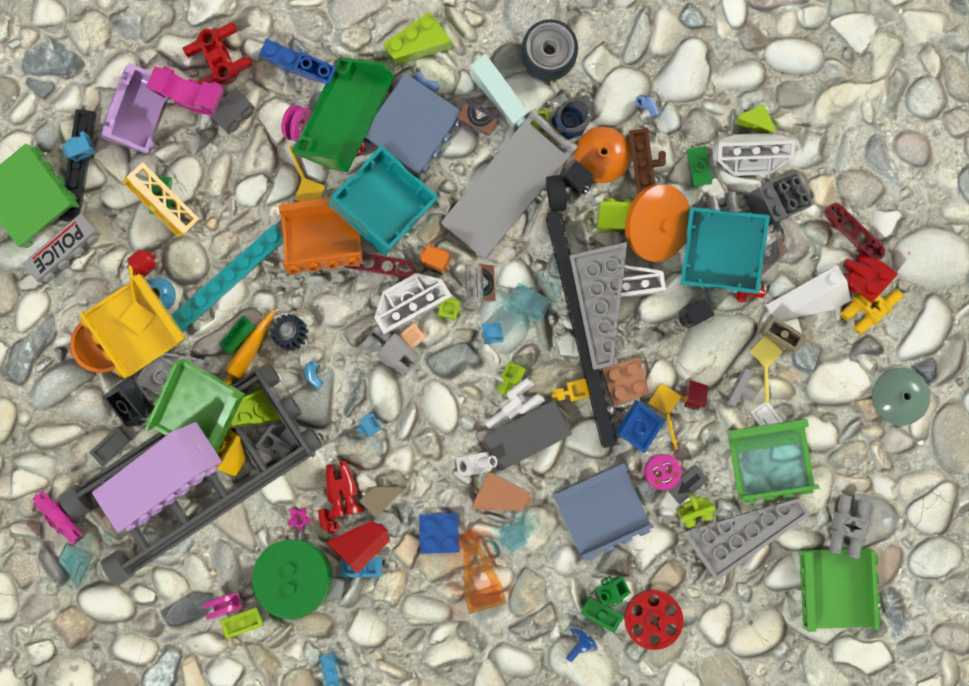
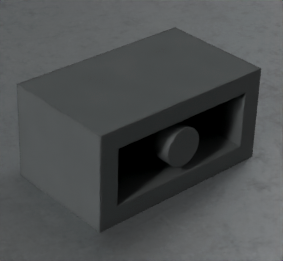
[211,87,255,134]

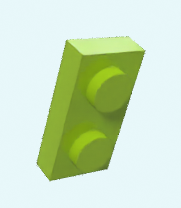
[220,606,264,639]

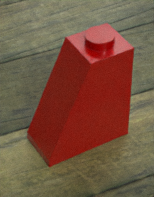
[327,520,391,574]

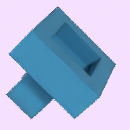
[356,413,382,436]

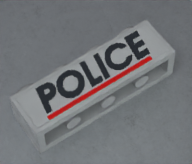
[22,213,102,283]

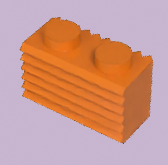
[419,244,451,274]

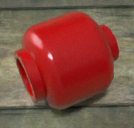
[126,249,156,277]

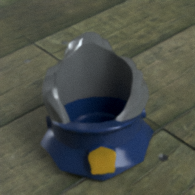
[551,95,595,139]

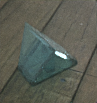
[58,543,94,589]

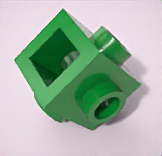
[595,576,631,606]

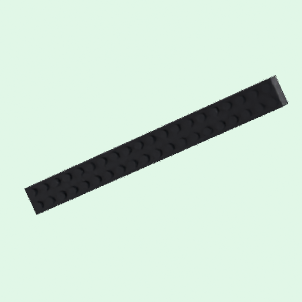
[545,211,617,448]

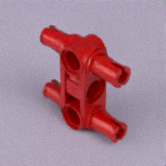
[182,21,253,85]

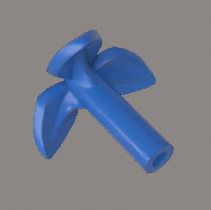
[566,628,598,662]

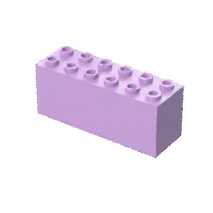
[92,422,222,533]

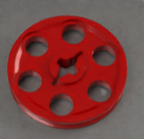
[624,590,684,650]

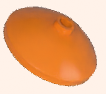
[574,127,631,183]
[70,322,115,373]

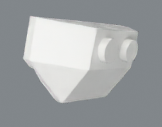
[717,133,796,176]
[375,273,452,334]

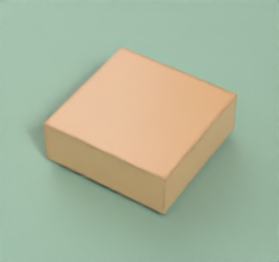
[399,323,426,349]

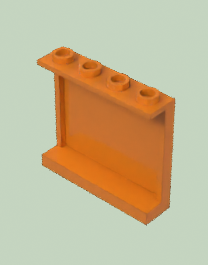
[279,198,363,274]

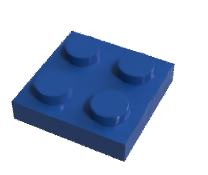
[615,400,665,454]
[419,513,459,554]

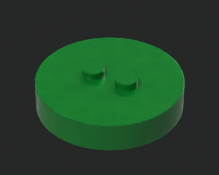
[252,538,332,619]

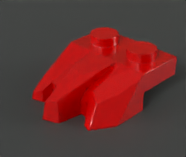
[843,254,898,303]

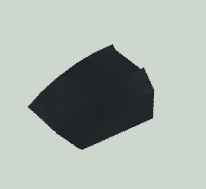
[102,376,149,427]

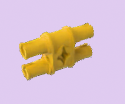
[840,289,904,335]

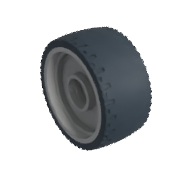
[521,19,578,81]

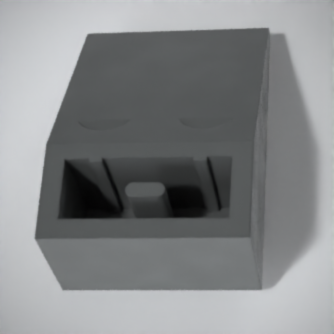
[744,172,813,226]

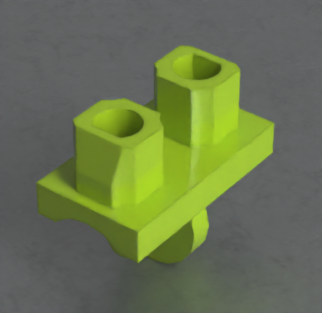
[676,494,716,528]

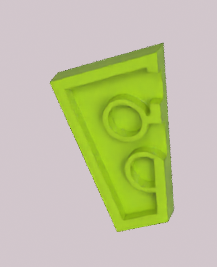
[229,388,282,428]

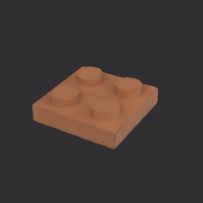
[602,357,650,405]

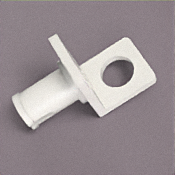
[456,452,497,476]

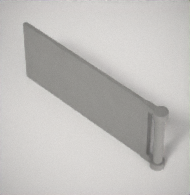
[441,109,578,259]

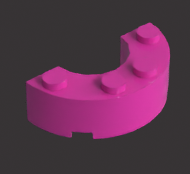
[146,66,224,116]

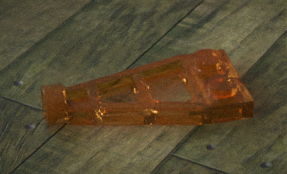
[460,530,507,614]

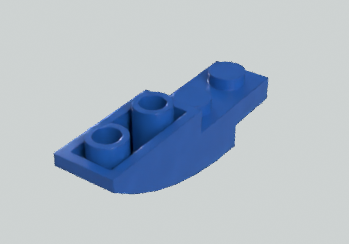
[258,38,336,85]

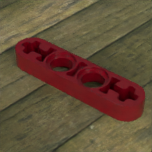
[824,203,886,260]
[344,253,415,279]

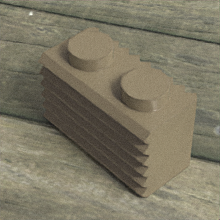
[759,316,806,353]

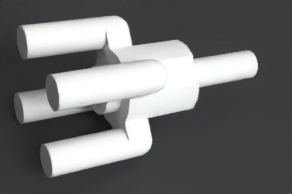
[485,378,546,428]

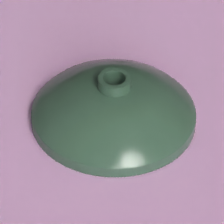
[872,368,930,425]

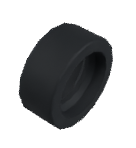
[546,174,567,212]

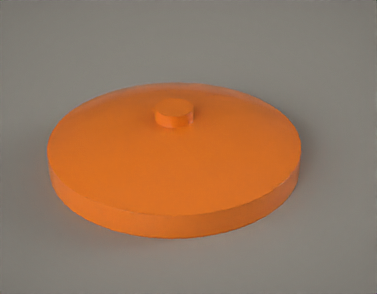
[625,184,690,262]

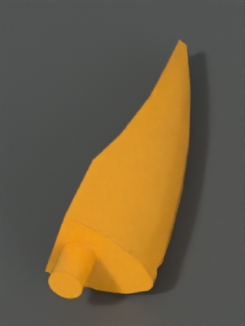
[224,309,275,385]

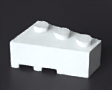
[621,264,666,299]

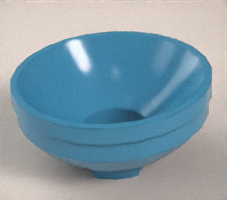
[147,278,176,310]

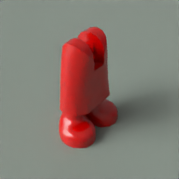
[326,461,364,519]

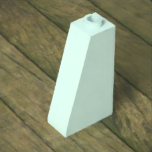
[470,54,528,129]

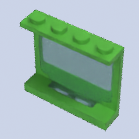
[727,419,820,503]

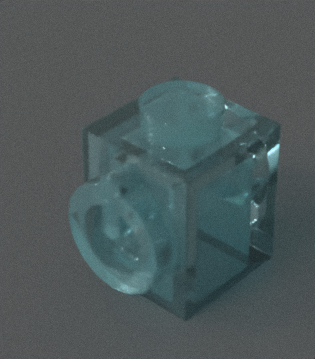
[498,521,529,554]

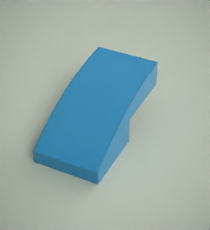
[340,557,382,578]

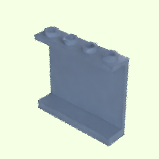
[364,73,462,177]
[553,462,653,561]

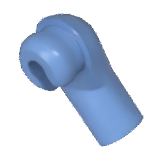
[413,72,440,93]

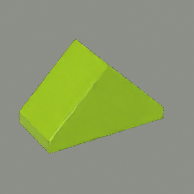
[734,104,775,134]

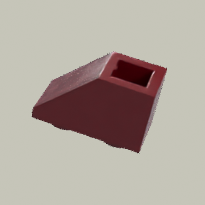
[680,380,708,410]

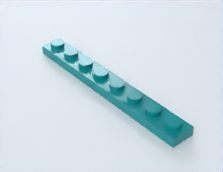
[171,224,283,332]

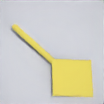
[749,336,783,403]

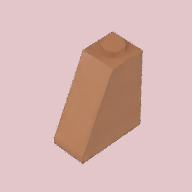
[472,471,532,511]

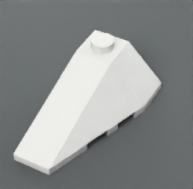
[765,265,851,320]

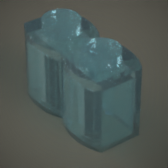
[508,283,552,323]

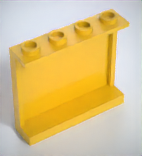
[79,274,187,378]

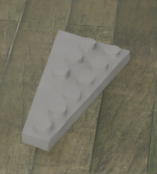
[569,242,627,370]
[682,498,811,581]

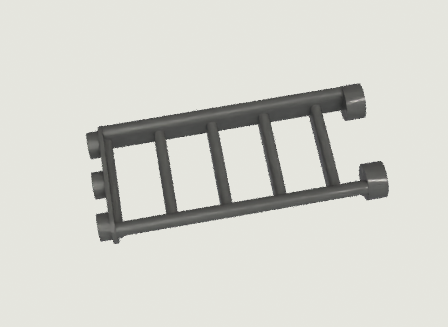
[59,363,323,586]

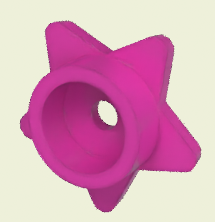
[287,507,312,532]

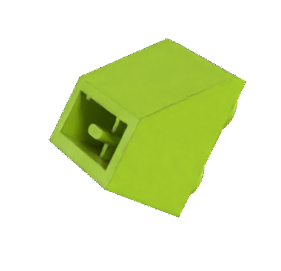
[596,198,633,232]

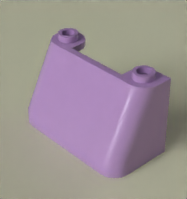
[99,63,170,154]

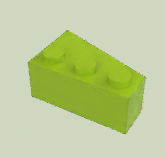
[383,11,452,66]

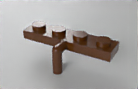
[629,128,666,195]

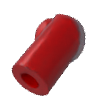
[736,288,765,303]
[318,508,340,534]

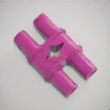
[33,490,83,546]

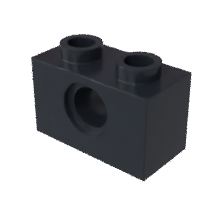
[563,161,594,198]
[678,298,715,329]

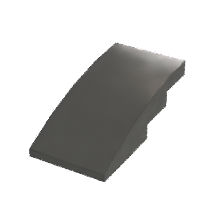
[483,400,572,471]

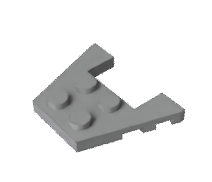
[136,353,215,404]

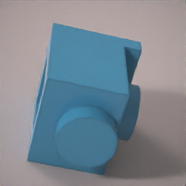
[62,131,97,162]
[482,322,503,344]

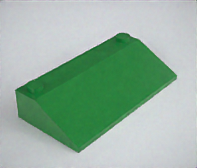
[291,57,394,173]

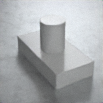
[724,369,758,407]

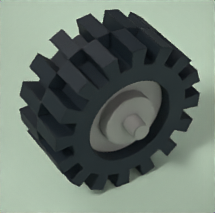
[270,314,309,351]

